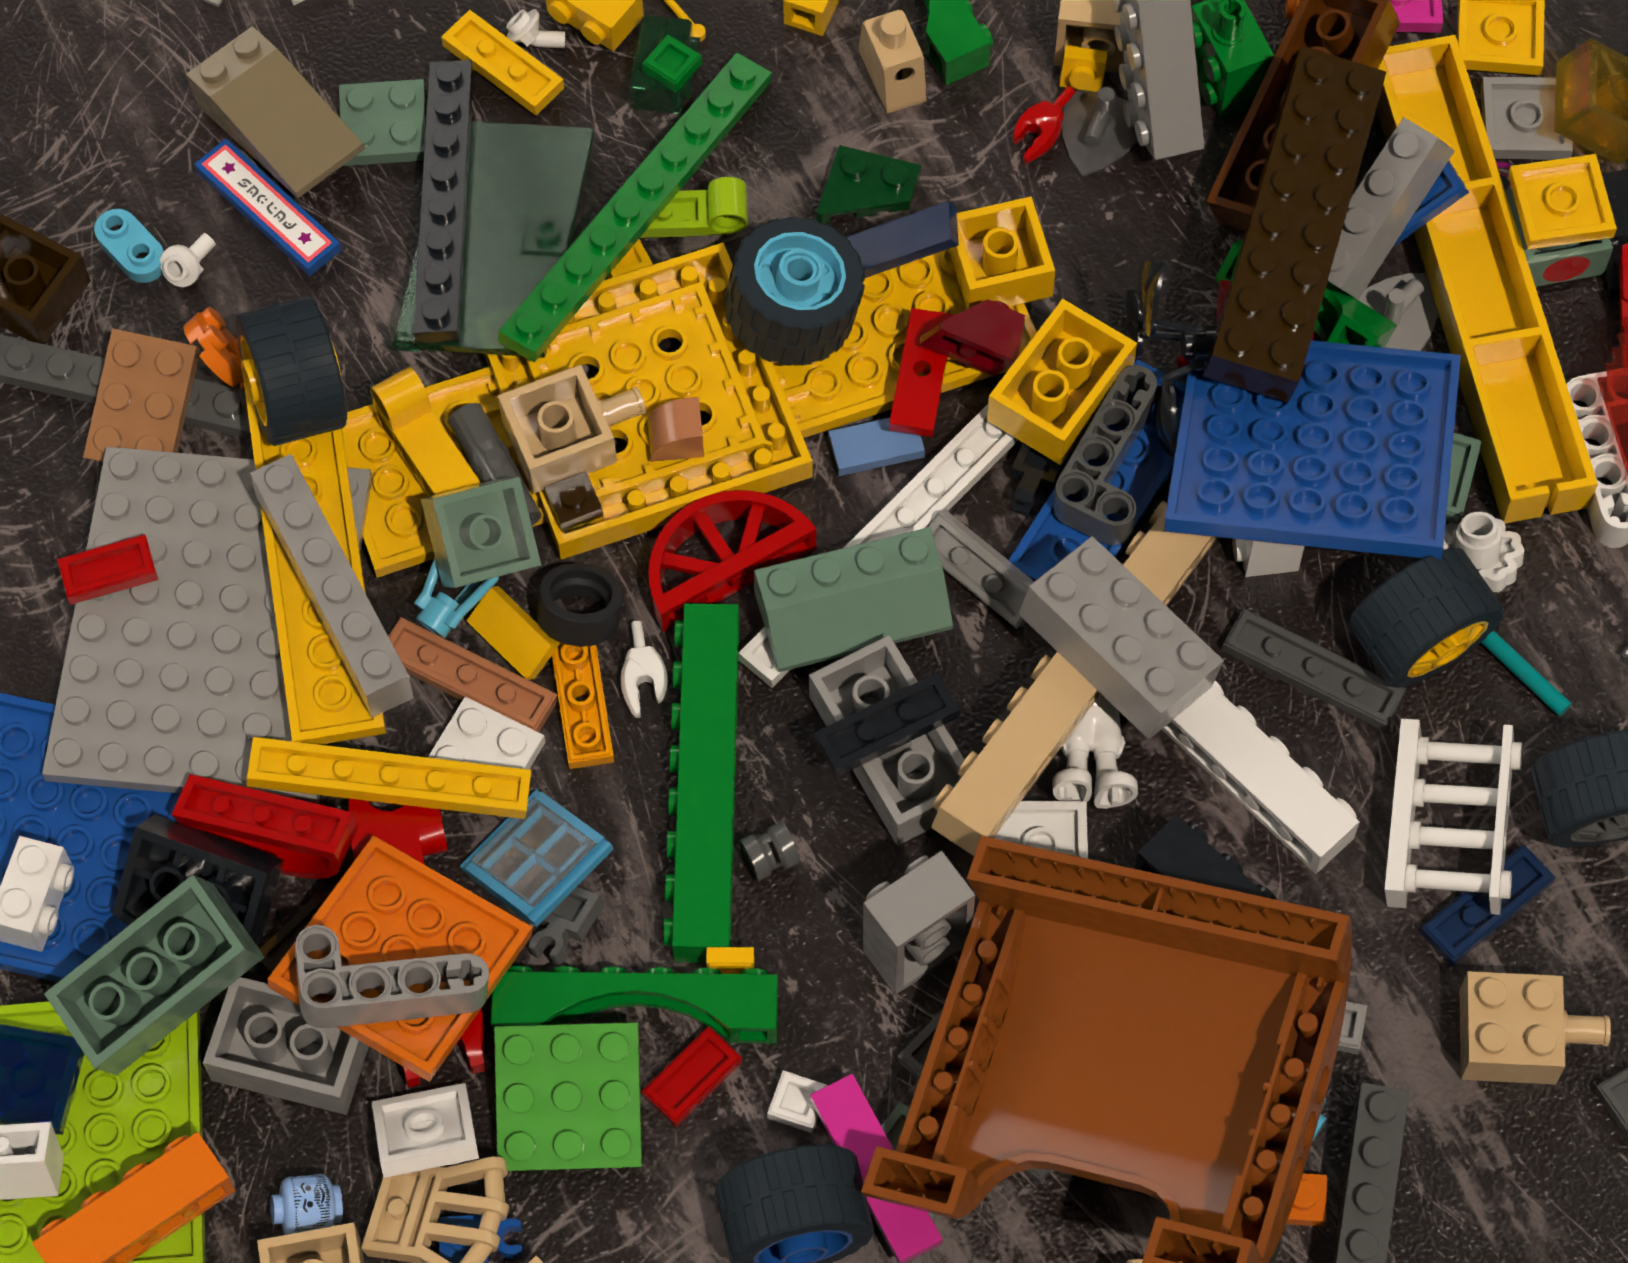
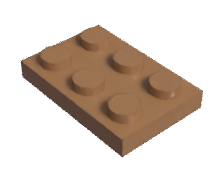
[83,328,201,462]

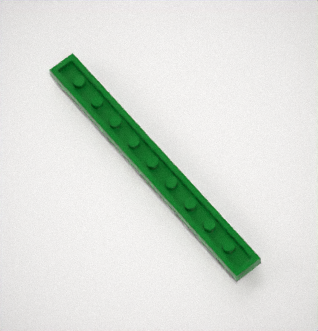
[497,52,772,363]

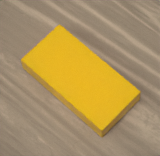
[467,586,559,680]

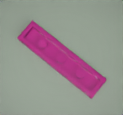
[810,1074,943,1263]

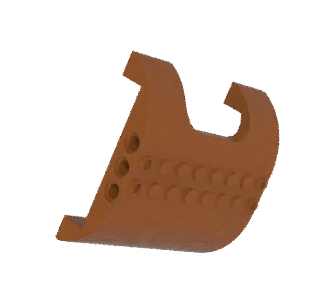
[861,836,1352,1263]

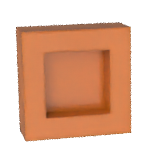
[1286,1173,1327,1227]

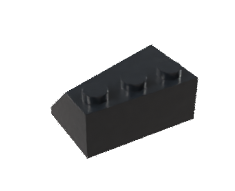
[112,815,284,998]

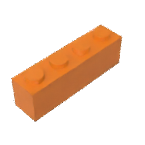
[32,1132,236,1263]

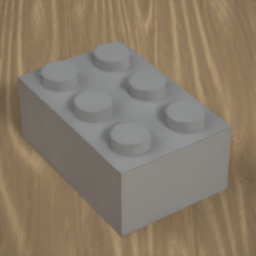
[863,851,975,995]
[203,977,369,1115]

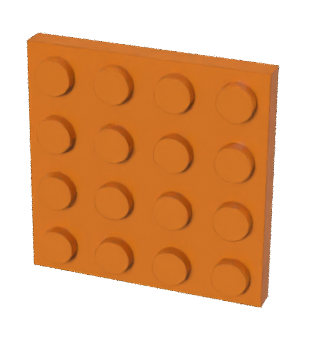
[268,835,533,1082]

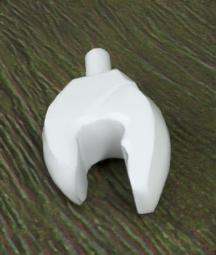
[620,620,668,718]

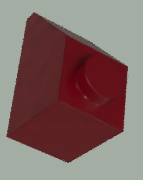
[919,299,1025,376]

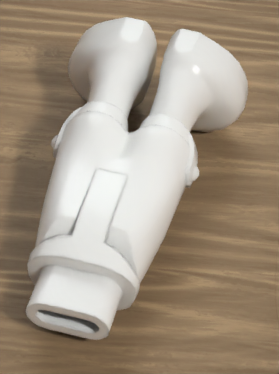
[1052,694,1138,809]

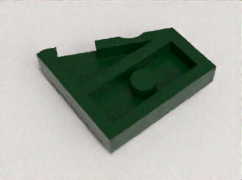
[816,145,922,223]

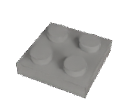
[1480,77,1573,160]

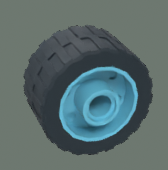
[724,217,865,366]

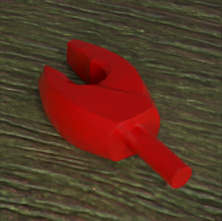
[1012,86,1076,164]

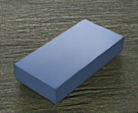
[828,418,925,476]

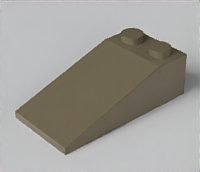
[185,26,365,198]

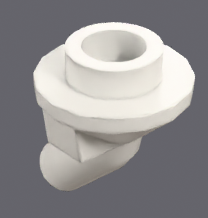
[506,9,565,48]
[160,233,216,287]

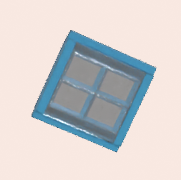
[460,789,614,927]

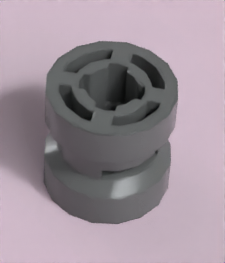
[739,821,800,882]

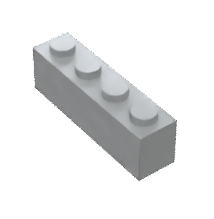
[1328,117,1455,300]

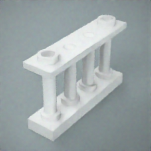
[1385,719,1522,915]

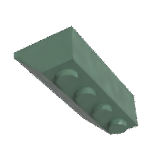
[754,527,953,672]

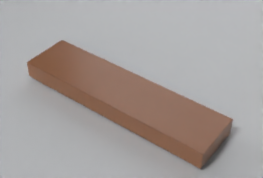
[388,617,558,733]

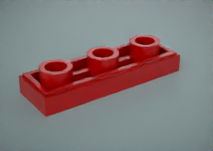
[889,308,955,437]

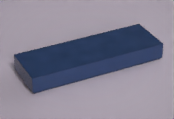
[846,201,959,278]
[1420,844,1556,967]

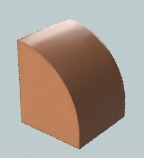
[647,397,704,462]

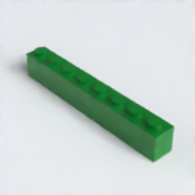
[664,604,740,963]

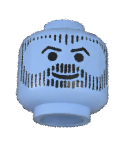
[270,1174,343,1235]

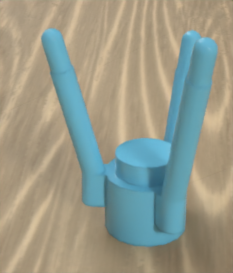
[414,557,499,639]

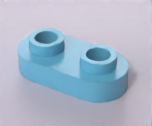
[94,209,164,283]

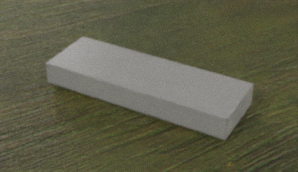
[929,509,1034,629]

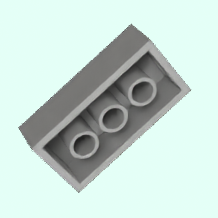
[1112,0,1205,160]
[1018,536,1224,739]
[809,635,965,846]

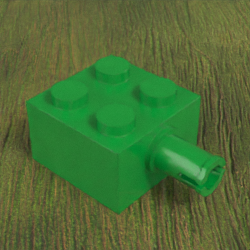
[1191,0,1274,119]

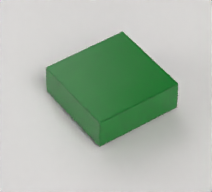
[642,34,702,93]

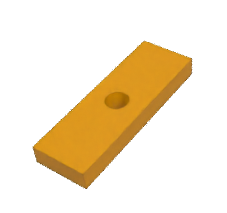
[552,640,614,769]

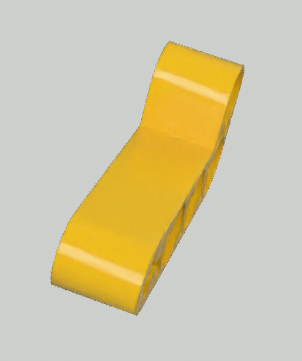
[370,366,481,497]

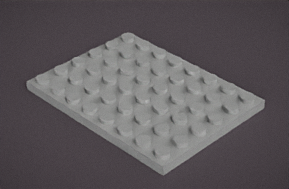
[42,447,372,804]

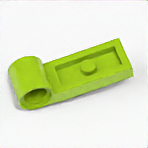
[640,177,748,238]

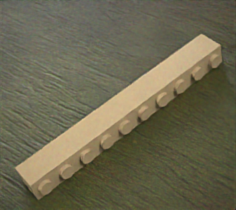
[931,501,1217,856]

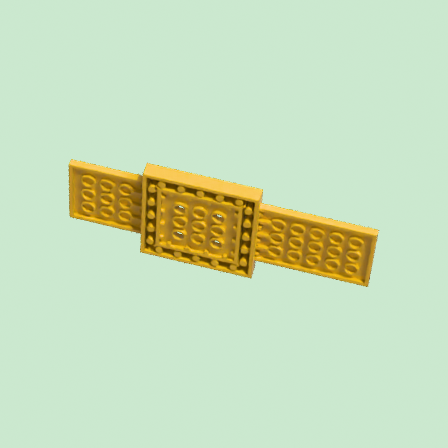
[342,242,1037,578]

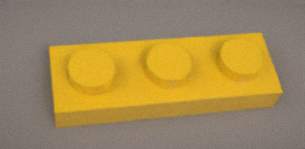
[441,10,564,115]

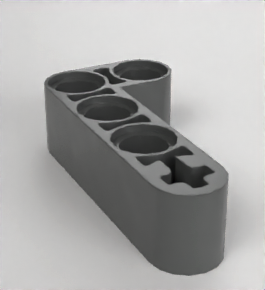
[1053,365,1157,545]

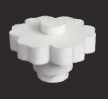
[1443,512,1524,592]

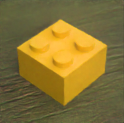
[948,196,1055,309]

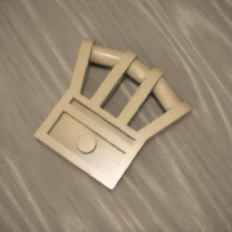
[361,1157,510,1263]

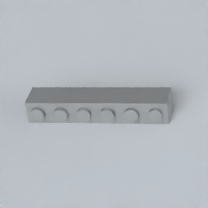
[250,454,414,718]

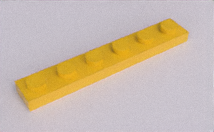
[247,737,531,819]

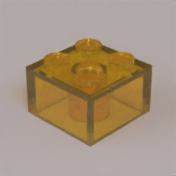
[1554,38,1628,165]

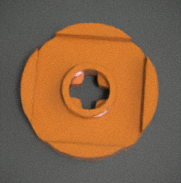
[183,307,245,390]

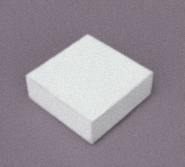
[767,1071,828,1133]

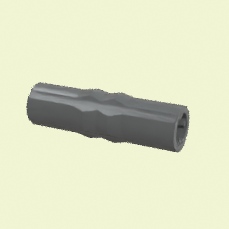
[448,402,542,526]

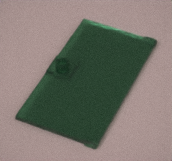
[392,121,595,358]

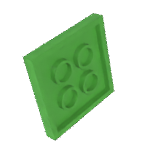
[494,1022,642,1171]

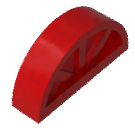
[648,490,817,633]
[171,774,358,879]

